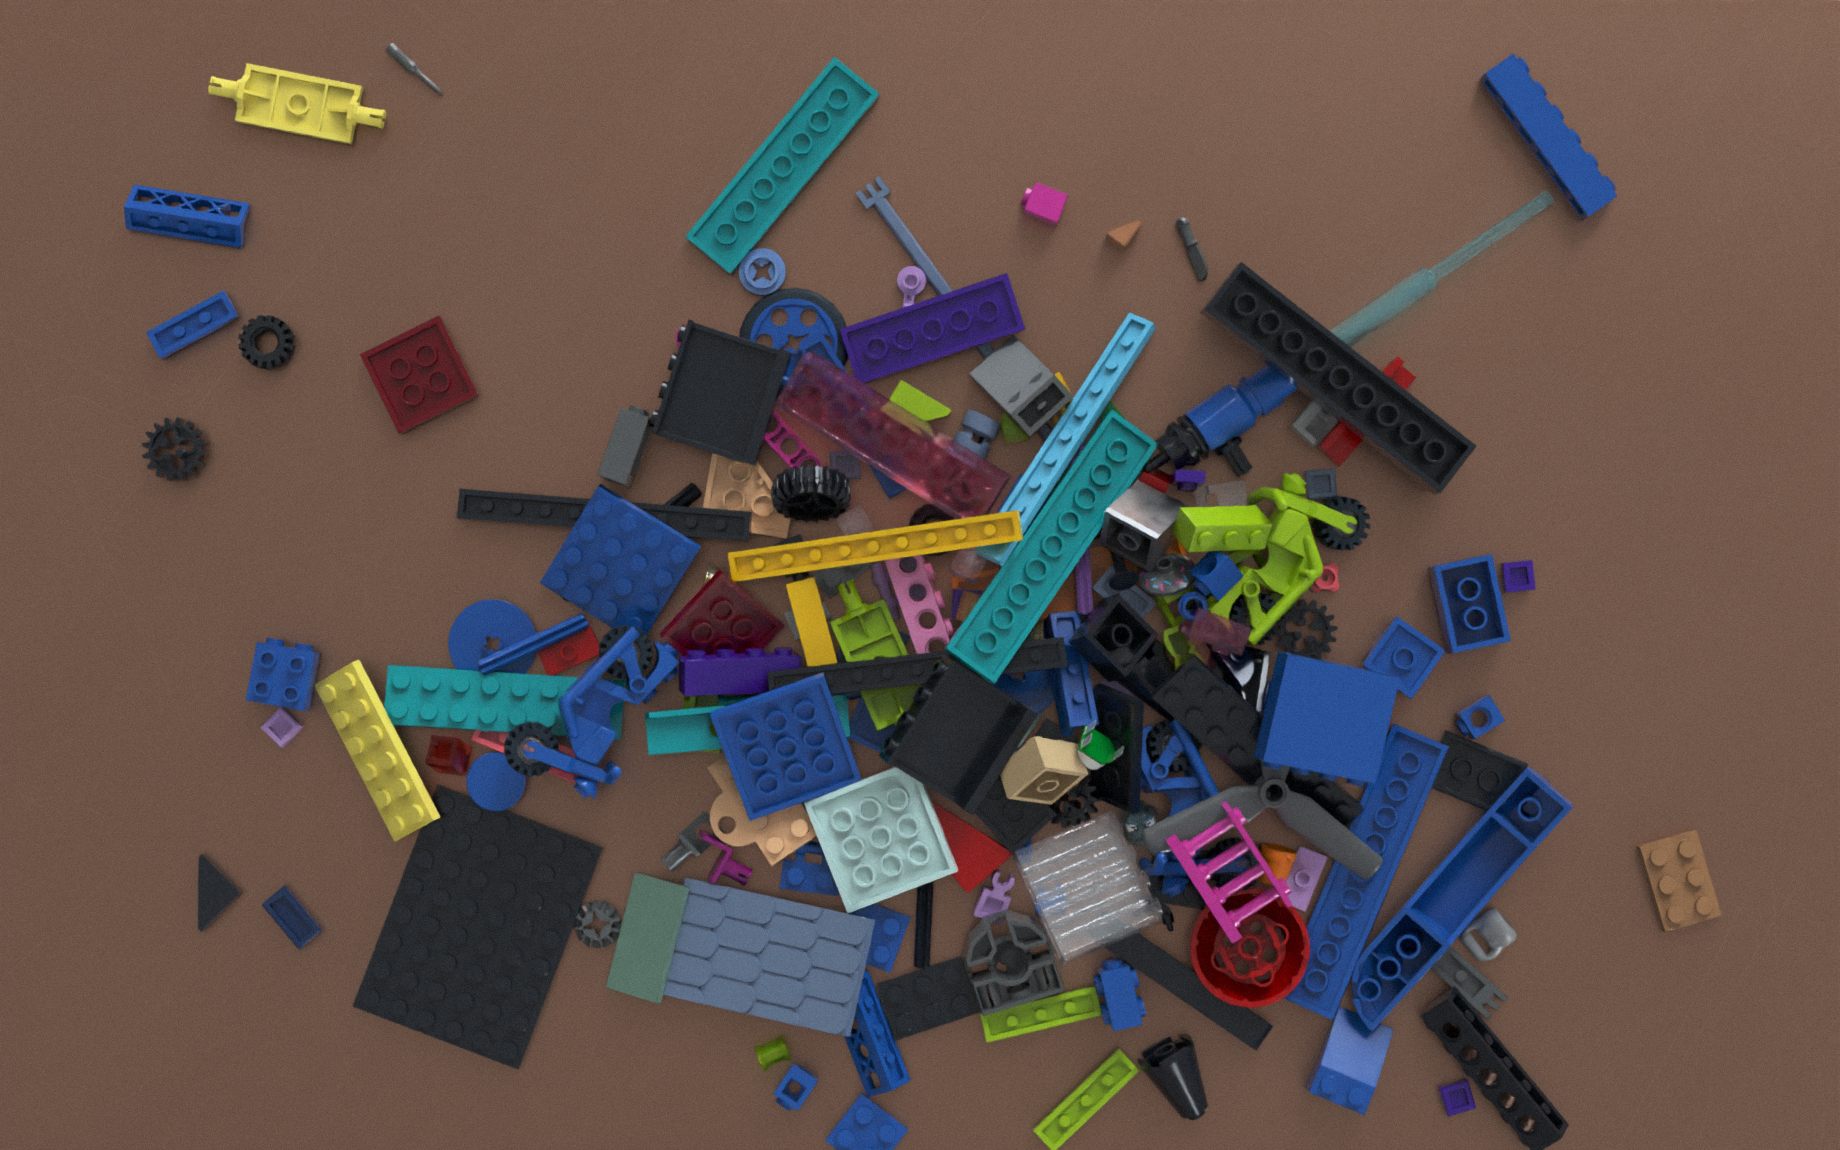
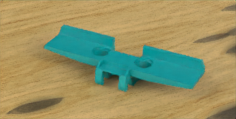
[645,694,851,755]

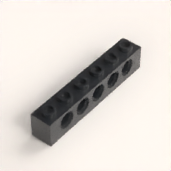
[1421,986,1569,1150]

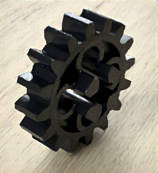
[142,417,208,481]
[1272,599,1338,660]
[1048,774,1102,828]

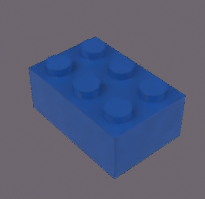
[1428,554,1511,654]

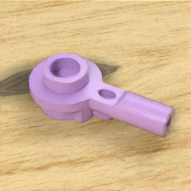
[897,266,926,308]

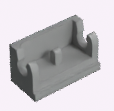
[1289,401,1339,449]

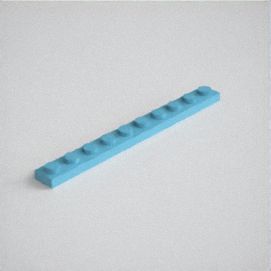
[975,313,1156,566]

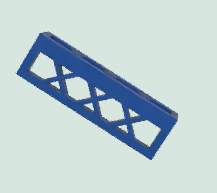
[124,185,250,248]
[1041,611,1099,736]
[844,970,911,1097]

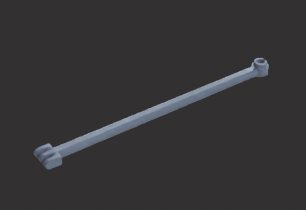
[855,176,1053,443]

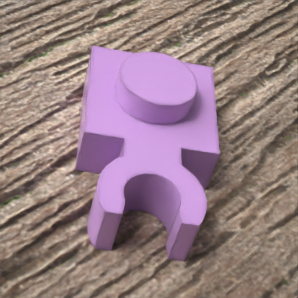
[972,869,1015,925]

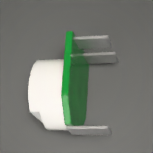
[1077,720,1124,770]

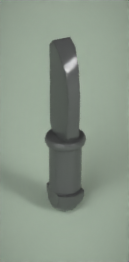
[1176,217,1208,281]

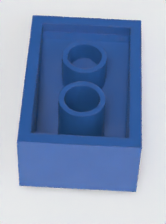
[1305,1006,1394,1115]

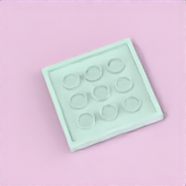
[804,767,959,913]

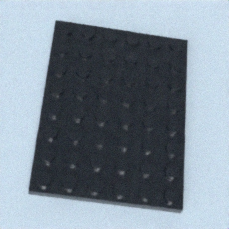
[353,784,604,1069]

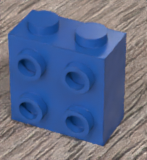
[246,637,321,711]
[1093,958,1146,1032]

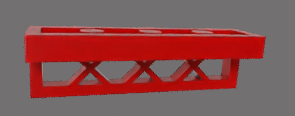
[1316,356,1416,467]

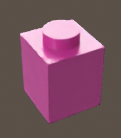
[1021,182,1068,226]

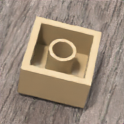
[999,736,1088,805]

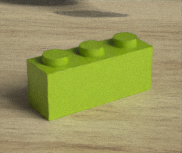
[1172,505,1273,552]

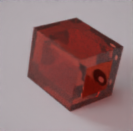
[425,735,472,776]

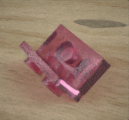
[1178,608,1252,656]

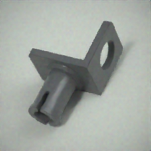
[660,812,724,872]

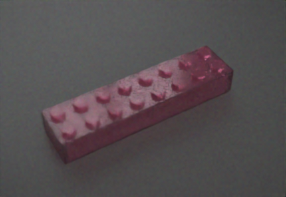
[775,351,1011,519]

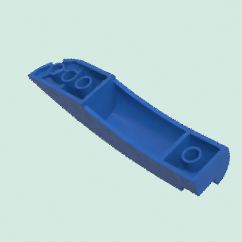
[1352,767,1573,1031]

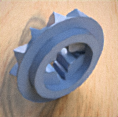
[739,248,786,295]

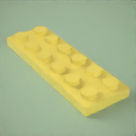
[314,659,440,842]

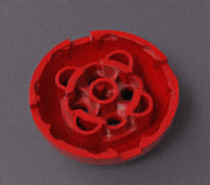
[1190,888,1310,1008]

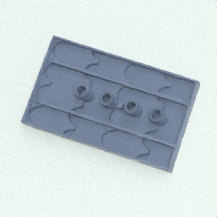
[663,878,875,1037]

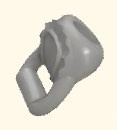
[1460,908,1517,962]

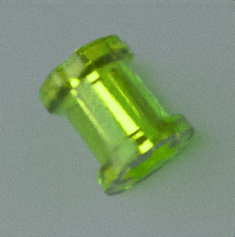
[754,1035,792,1071]

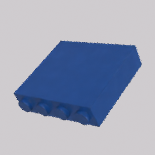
[1254,651,1400,787]

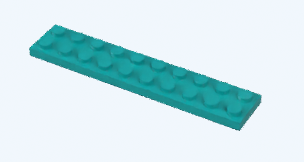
[944,409,1159,684]

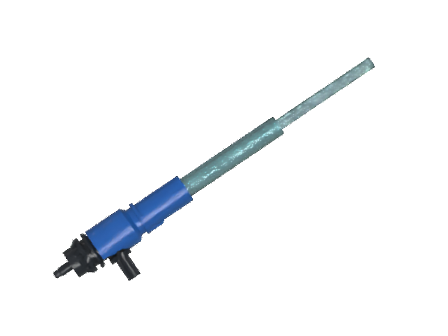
[1143,190,1554,477]

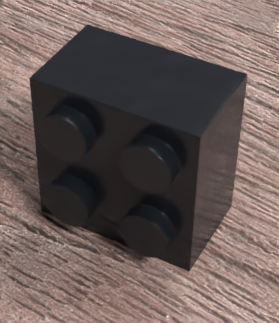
[1068,594,1159,682]

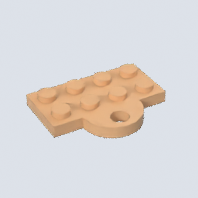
[707,756,817,866]

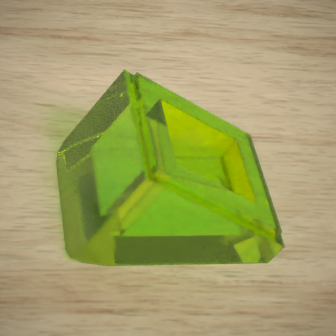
[1000,413,1028,445]

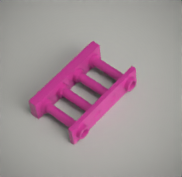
[1165,801,1293,944]

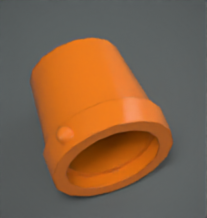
[1257,842,1297,885]

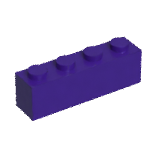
[679,647,801,696]

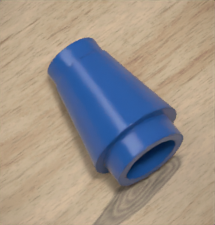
[1178,592,1208,621]

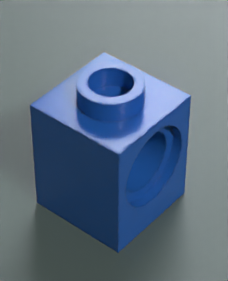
[1189,551,1243,601]
[1455,695,1505,739]

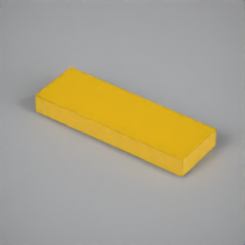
[786,577,838,667]

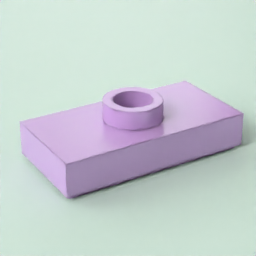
[1286,845,1327,912]

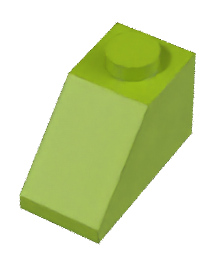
[883,380,952,428]

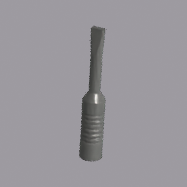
[385,43,442,96]

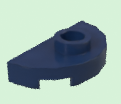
[1206,637,1254,691]

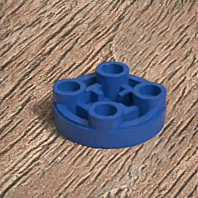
[466,752,526,811]

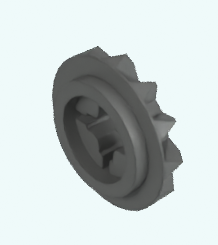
[574,901,621,948]

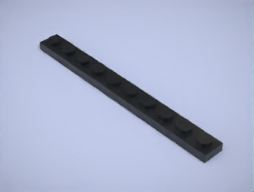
[457,489,752,543]
[767,637,1067,695]

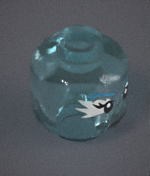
[1119,800,1160,846]

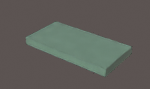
[606,873,690,1003]

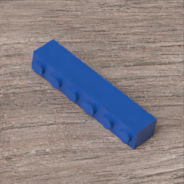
[1480,53,1617,221]

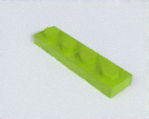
[980,985,1102,1043]
[1033,1048,1140,1150]

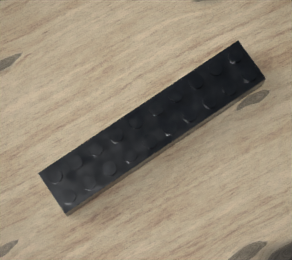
[1200,262,1476,494]

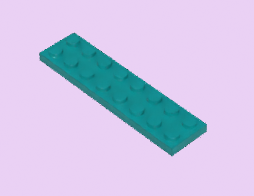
[685,57,880,275]
[384,665,625,740]

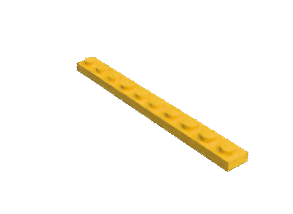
[728,510,1023,582]

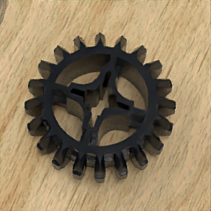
[771,464,851,523]

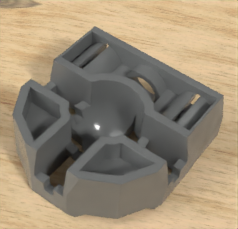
[962,910,1064,1016]

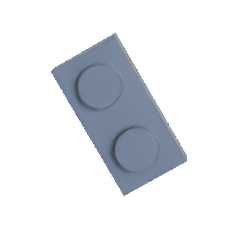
[1092,565,1157,619]

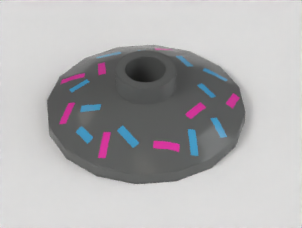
[1138,553,1195,596]

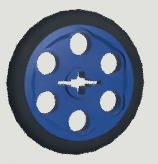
[739,288,848,399]

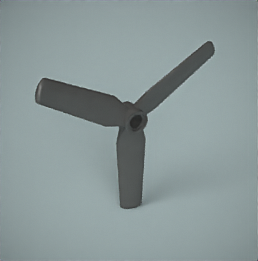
[1142,760,1383,880]

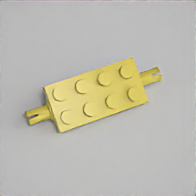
[208,63,386,145]

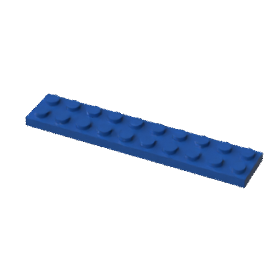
[1284,724,1449,1020]

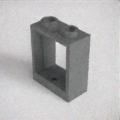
[597,405,653,488]

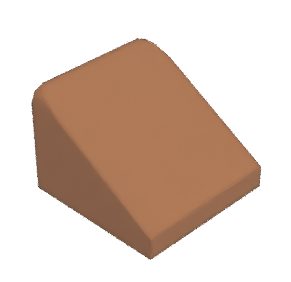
[1106,220,1142,250]

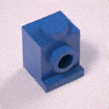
[773,1061,819,1111]

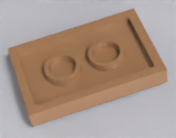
[1637,830,1722,932]

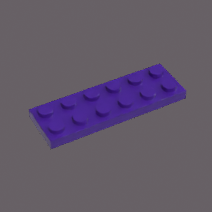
[840,273,1026,385]

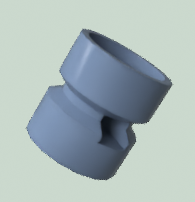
[950,409,1002,463]

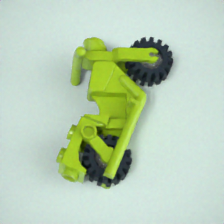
[1202,473,1370,646]

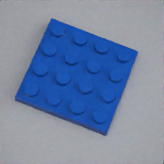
[540,484,701,642]
[710,672,862,821]

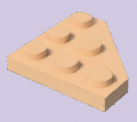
[703,453,791,539]

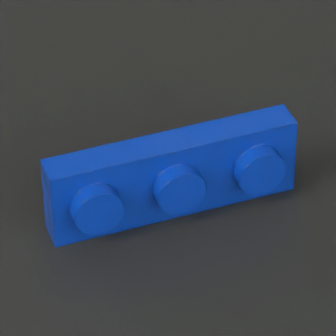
[146,290,240,359]

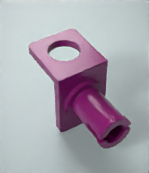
[699,830,753,886]

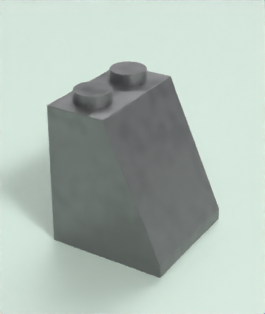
[1099,480,1188,572]

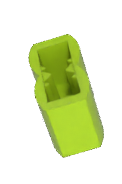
[1161,623,1205,670]

